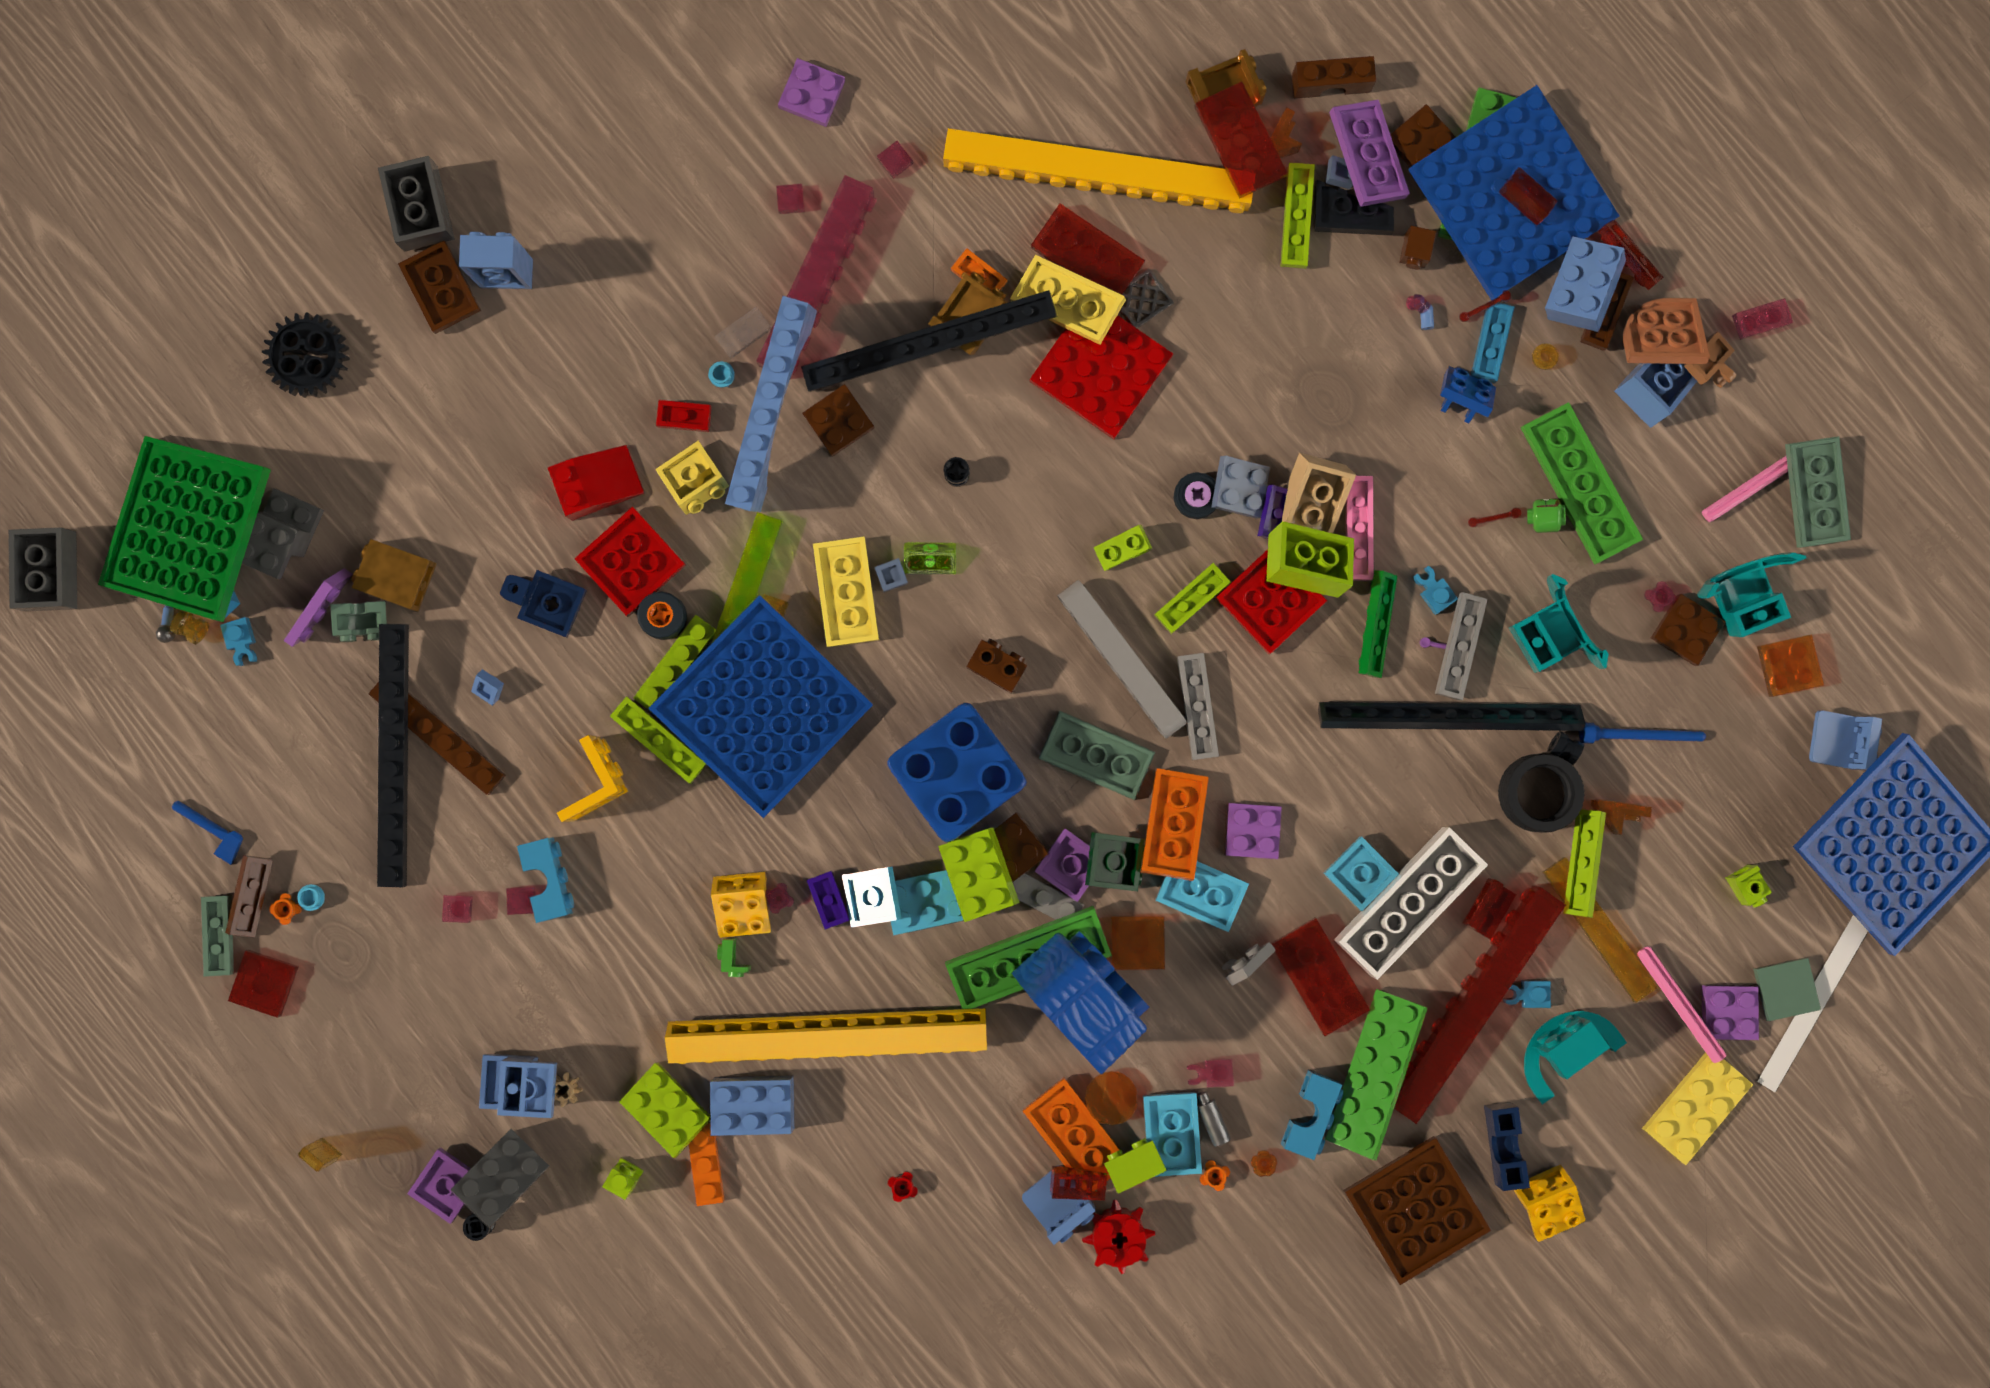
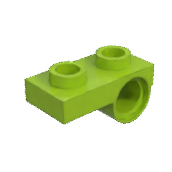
[1093,525,1152,571]

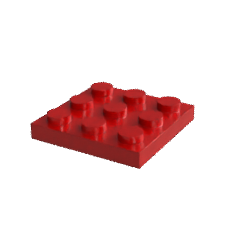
[574,506,686,617]
[1216,549,1327,655]

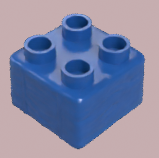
[887,703,1027,843]
[1011,931,1150,1074]

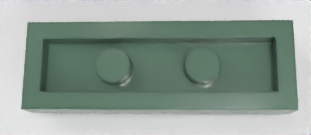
[201,895,234,977]

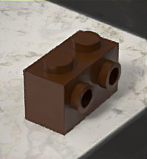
[966,638,1027,694]

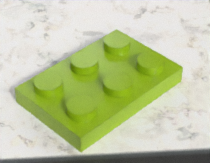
[619,1063,711,1158]

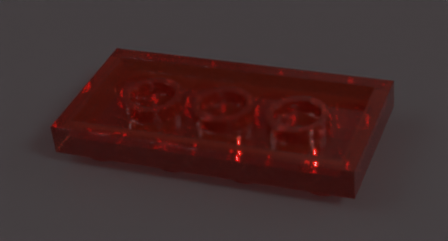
[1194,81,1288,199]
[1031,203,1145,295]
[1271,917,1370,1037]

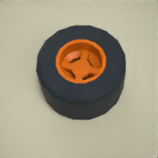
[637,591,687,640]

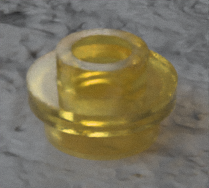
[1532,344,1559,370]

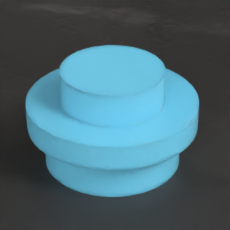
[708,361,735,388]
[297,884,325,911]

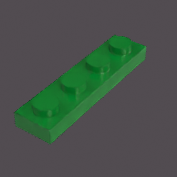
[1358,570,1398,678]

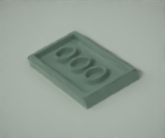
[1785,436,1851,548]
[1039,711,1155,800]

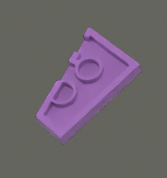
[284,568,353,647]

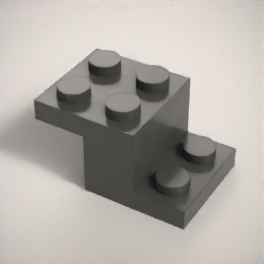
[242,488,324,579]

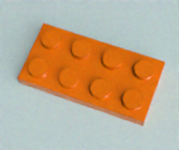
[1141,768,1209,881]
[1022,1077,1120,1196]

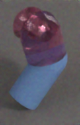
[1406,294,1434,330]

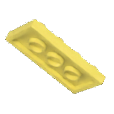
[1010,255,1126,344]
[813,537,879,648]
[1642,1052,1753,1165]

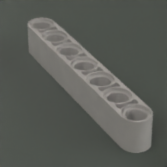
[1057,580,1187,739]

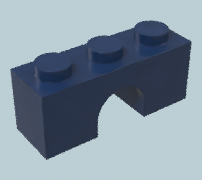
[1484,1102,1530,1191]

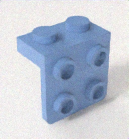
[1809,710,1882,771]
[1022,1165,1096,1245]

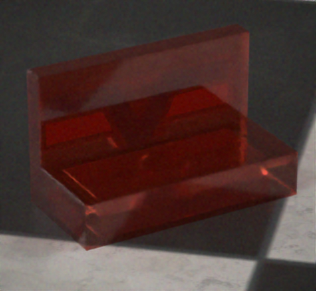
[1462,878,1517,940]

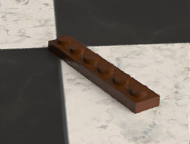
[368,682,506,795]

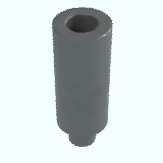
[1197,1091,1231,1147]

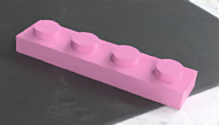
[1345,476,1374,581]

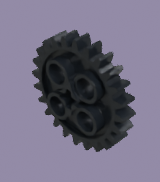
[262,312,350,398]

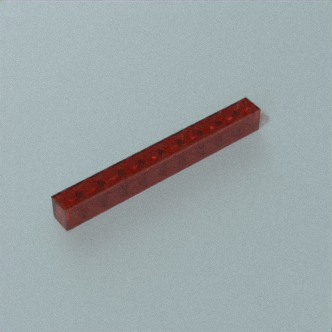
[1394,886,1566,1124]

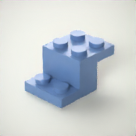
[479,1054,557,1118]

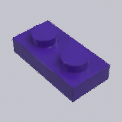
[1257,485,1288,539]
[807,871,850,930]

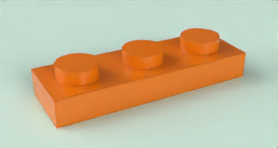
[688,1122,724,1206]

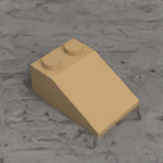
[1282,452,1356,533]

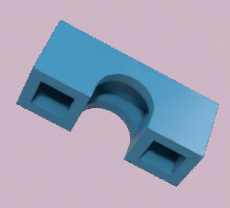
[517,837,574,923]
[1281,1070,1343,1160]

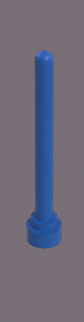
[1579,722,1706,744]

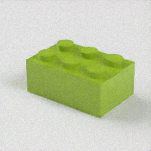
[1266,521,1354,598]
[938,827,1020,922]

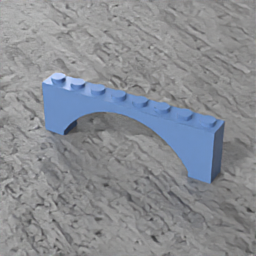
[725,296,817,512]

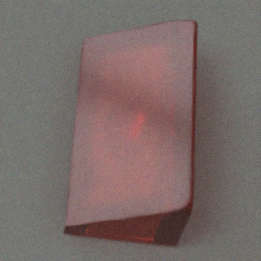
[1499,167,1557,225]

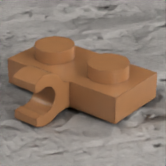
[1684,331,1736,388]

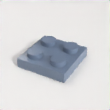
[1212,455,1270,519]

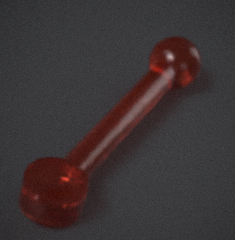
[1459,290,1511,322]
[1468,508,1521,527]

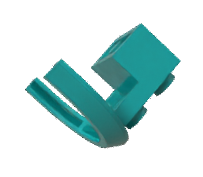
[1697,552,1807,637]
[1508,574,1609,673]
[1524,1011,1627,1105]

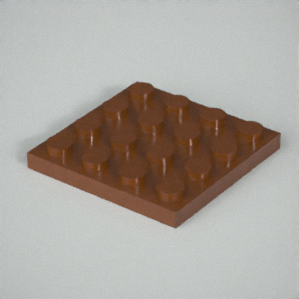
[1343,1136,1491,1285]

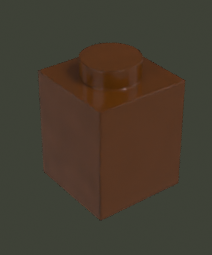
[1399,226,1436,270]

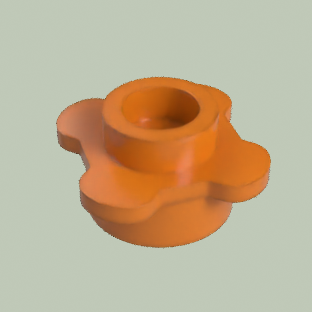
[269,893,302,925]
[1200,1160,1230,1191]

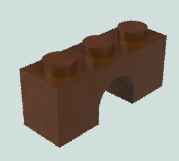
[1292,56,1376,99]

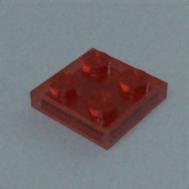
[228,950,299,1018]

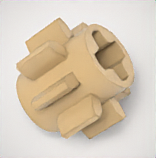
[554,1072,583,1107]

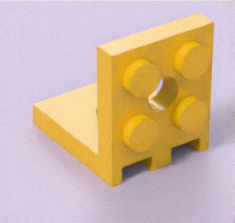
[557,735,629,822]

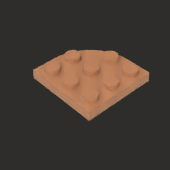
[1623,298,1710,364]

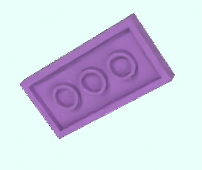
[1329,100,1410,207]

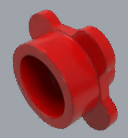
[888,1171,918,1202]

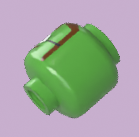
[1527,499,1566,533]

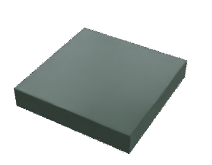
[1753,957,1821,1021]

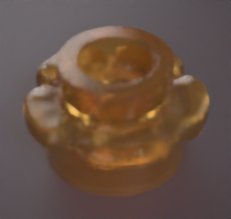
[1251,1150,1277,1177]

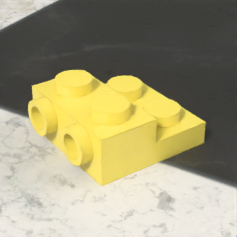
[655,440,729,515]

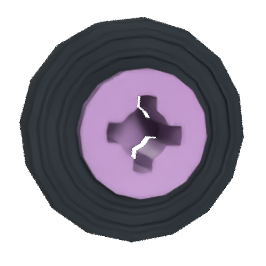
[1173,472,1216,519]

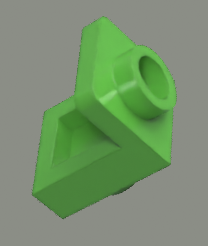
[717,938,751,977]

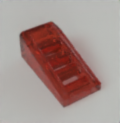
[1050,1166,1107,1201]

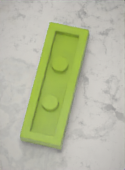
[1154,563,1230,634]

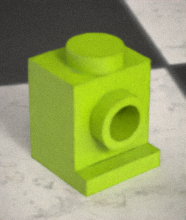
[1725,865,1772,908]
[602,1157,644,1200]

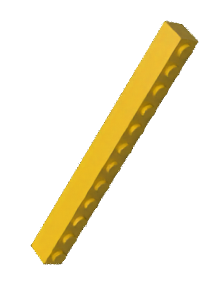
[943,128,1256,213]
[665,1008,987,1064]

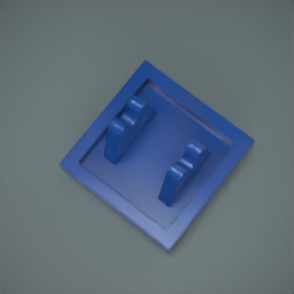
[1440,366,1496,424]

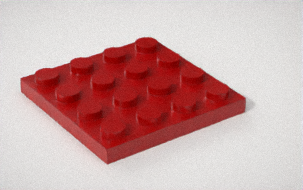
[1030,315,1173,439]

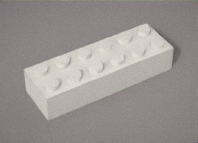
[1334,827,1488,980]

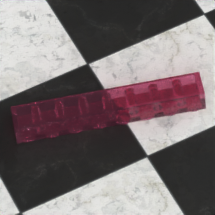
[756,175,876,375]

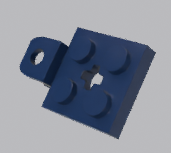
[500,570,587,638]

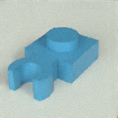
[1413,566,1458,615]
[220,617,257,666]
[1503,980,1551,1008]

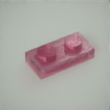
[1732,298,1793,340]

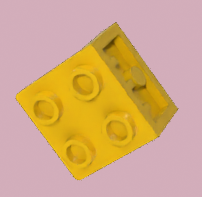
[711,872,771,938]
[1514,1164,1586,1242]

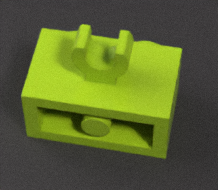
[1104,1138,1167,1194]

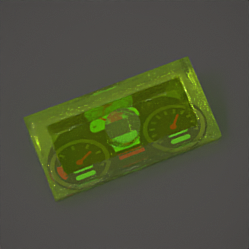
[904,542,956,574]

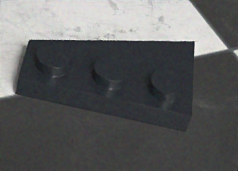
[1314,180,1394,236]

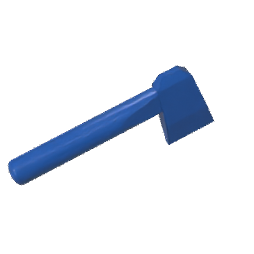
[172,801,243,865]

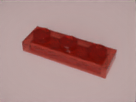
[1598,220,1664,290]

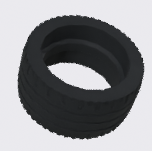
[1498,753,1585,833]

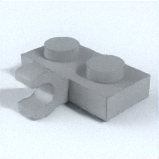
[1222,942,1276,986]

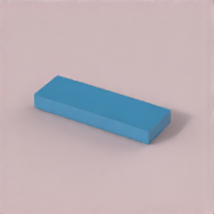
[1471,301,1515,383]

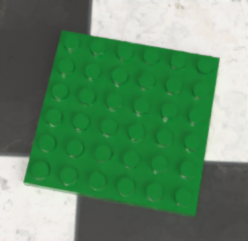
[98,436,271,622]

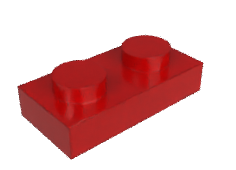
[656,400,712,432]

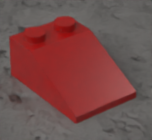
[547,445,645,521]

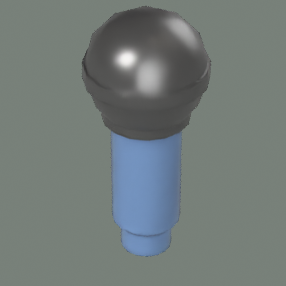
[156,605,175,643]

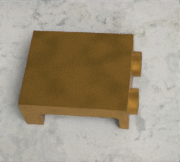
[1186,49,1267,127]
[928,271,1009,355]
[352,539,437,612]

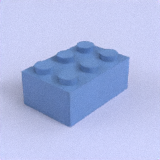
[459,232,533,289]
[1545,236,1626,332]
[710,1075,794,1136]

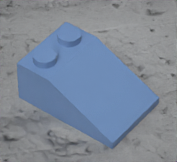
[1614,363,1697,428]

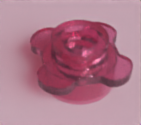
[1644,581,1676,612]
[766,883,794,914]

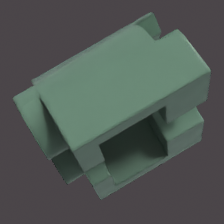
[330,601,387,642]

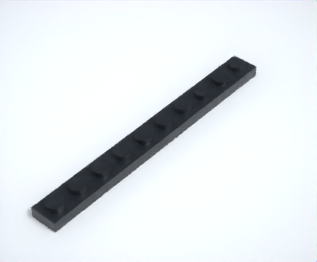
[801,290,1057,392]
[377,624,409,888]
[1318,702,1586,731]

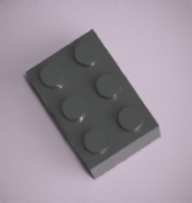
[378,156,455,252]
[8,528,78,612]
[450,1129,549,1229]

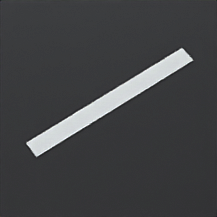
[1757,915,1868,1092]

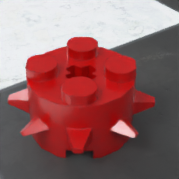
[1082,1200,1155,1274]

